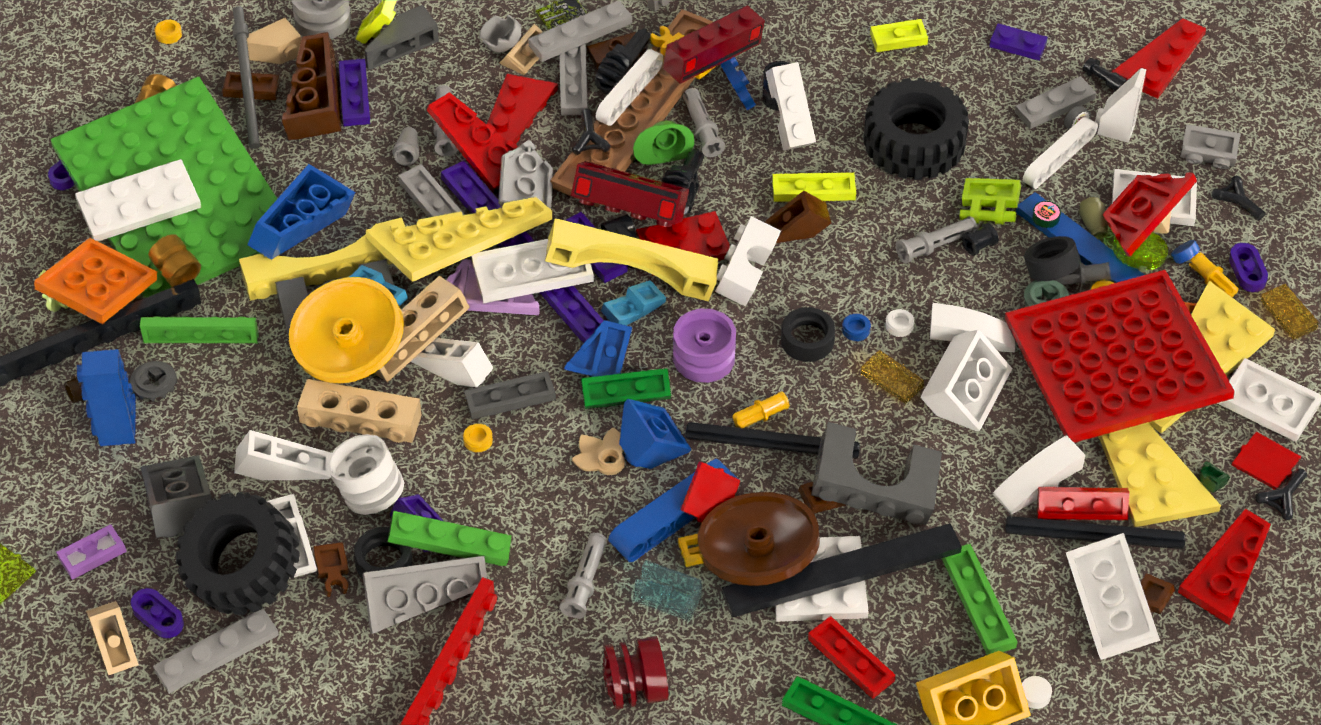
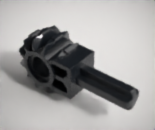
[595,28,650,95]
[662,148,704,214]

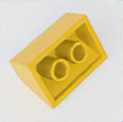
[916,651,1031,725]

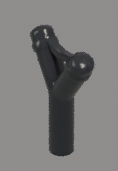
[572,109,611,155]
[1212,176,1266,221]
[1255,468,1307,520]

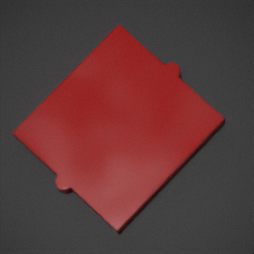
[1231,432,1301,489]
[680,461,741,523]

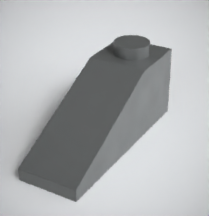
[364,5,439,70]

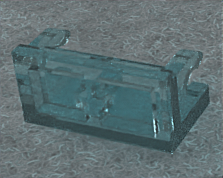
[633,560,702,621]

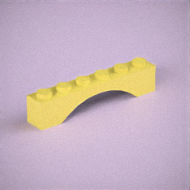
[239,218,405,301]
[545,218,718,301]

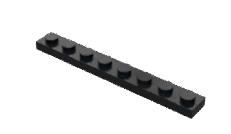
[0,279,201,387]

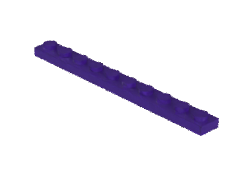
[441,160,604,344]

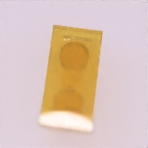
[1260,284,1319,340]
[861,350,924,404]

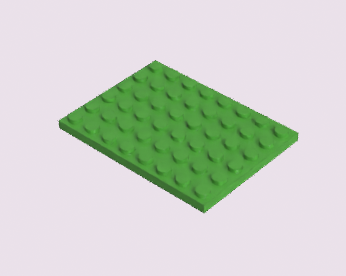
[51,77,277,298]

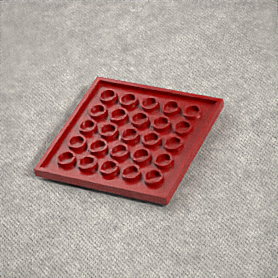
[1005,270,1235,443]

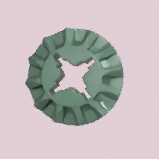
[1024,280,1069,306]

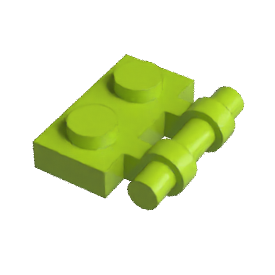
[959,178,1021,225]

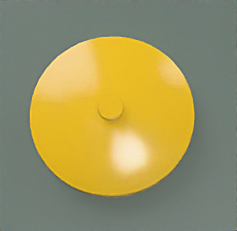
[289,277,404,383]

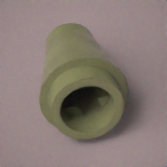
[1078,197,1108,239]

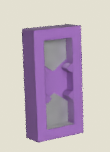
[56,524,126,580]

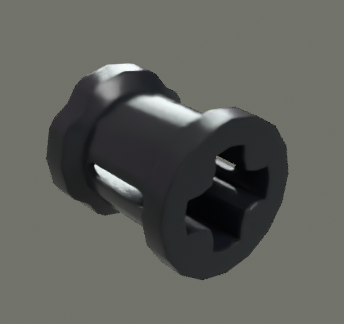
[961,222,999,256]

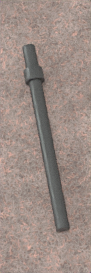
[232,6,260,149]

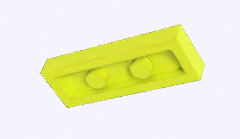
[772,173,856,202]

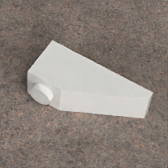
[1095,68,1147,143]
[411,338,493,387]
[234,430,332,480]

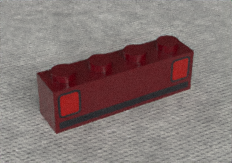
[663,5,765,84]
[570,161,689,227]

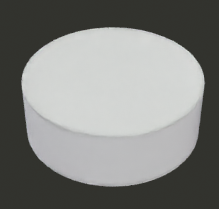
[885,309,914,337]
[1022,676,1052,709]

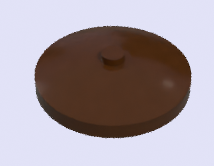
[698,492,820,586]

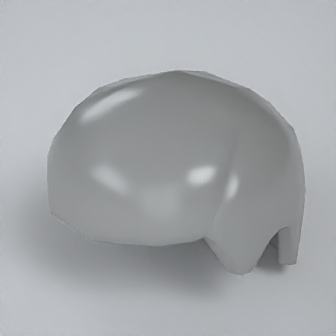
[479,15,521,53]

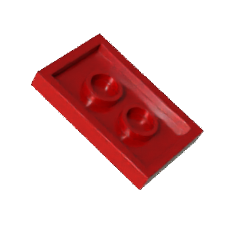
[636,211,730,276]

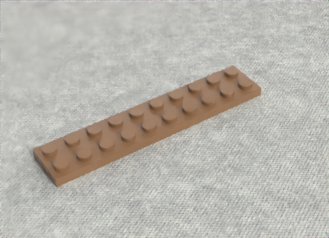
[550,9,713,207]

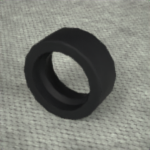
[1024,236,1081,281]
[781,307,835,362]
[354,527,412,579]

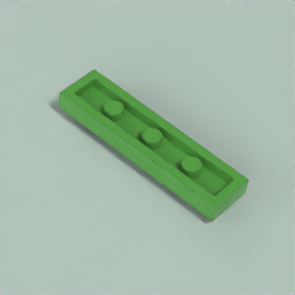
[140,316,259,343]
[388,511,512,566]
[941,544,1017,655]

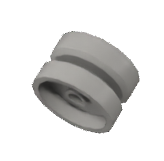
[291,0,351,39]

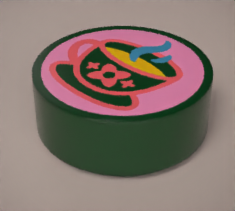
[1032,201,1061,228]

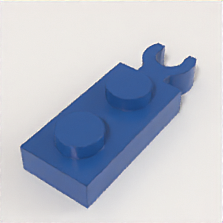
[720,57,756,110]

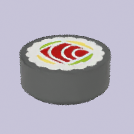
[1064,105,1091,130]

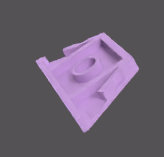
[446,259,540,315]

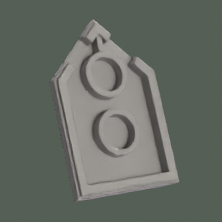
[498,139,553,209]

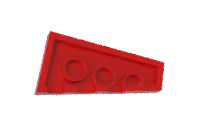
[1112,18,1206,99]
[487,74,558,144]
[427,92,518,193]
[1178,508,1271,626]

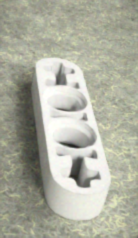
[596,49,663,126]
[1023,117,1098,189]

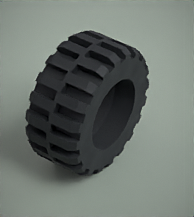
[863,78,969,180]
[176,492,300,615]

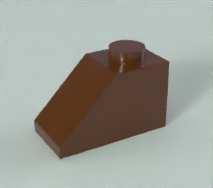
[764,191,832,243]

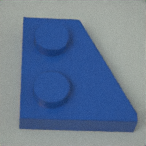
[564,320,632,377]

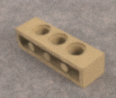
[374,276,470,382]
[297,379,422,443]

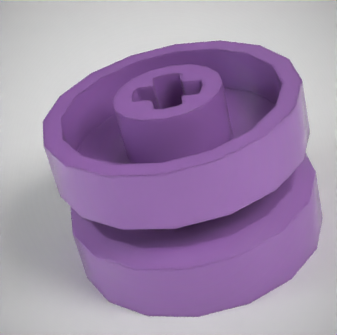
[673,308,736,383]

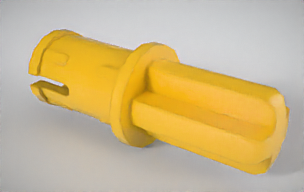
[1189,252,1238,298]
[732,391,790,428]

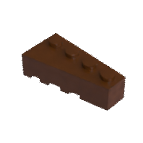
[282,32,342,140]

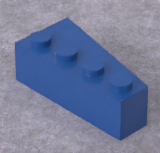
[77,349,136,446]

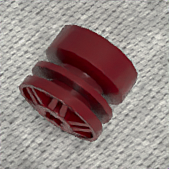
[602,636,669,710]

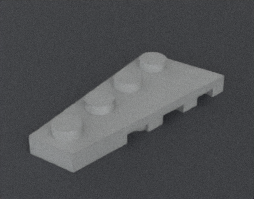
[362,556,487,634]

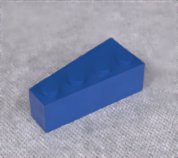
[248,164,356,260]

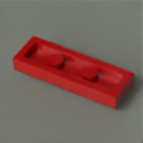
[1037,487,1130,520]
[808,616,896,699]

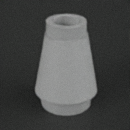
[392,127,419,166]

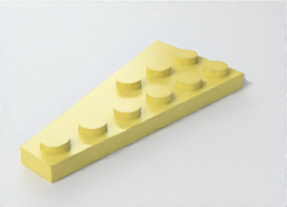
[366,197,552,282]
[1148,281,1275,433]
[1098,422,1221,527]

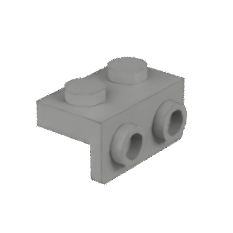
[1180,124,1241,169]

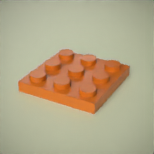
[34,238,157,324]

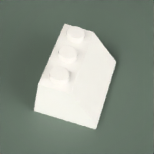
[920,329,1013,431]

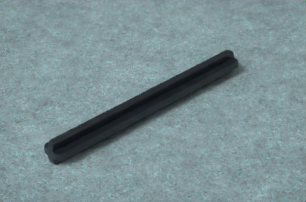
[686,422,860,459]
[1005,516,1186,549]

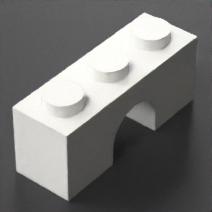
[766,62,816,151]
[715,216,781,306]

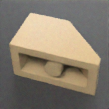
[247,18,301,64]
[86,601,138,675]

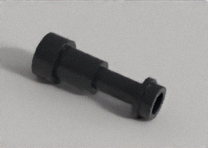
[1083,58,1129,91]

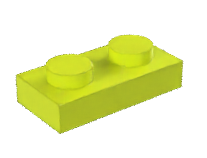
[356,0,397,44]
[870,19,928,52]

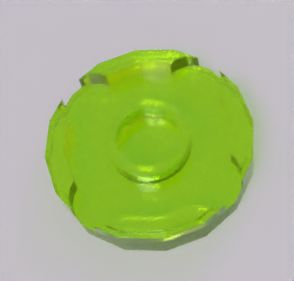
[1112,232,1168,270]

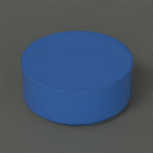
[1171,240,1200,264]
[842,314,871,341]

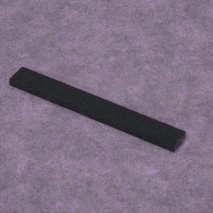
[722,523,962,618]

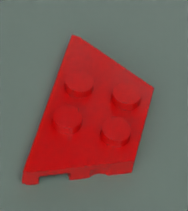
[1102,172,1197,257]

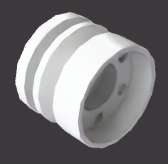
[327,434,404,515]

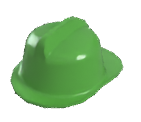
[633,120,694,165]

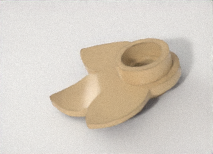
[572,428,625,475]

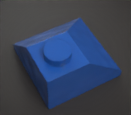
[619,399,692,469]

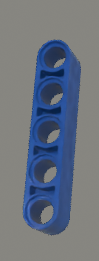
[608,459,739,562]

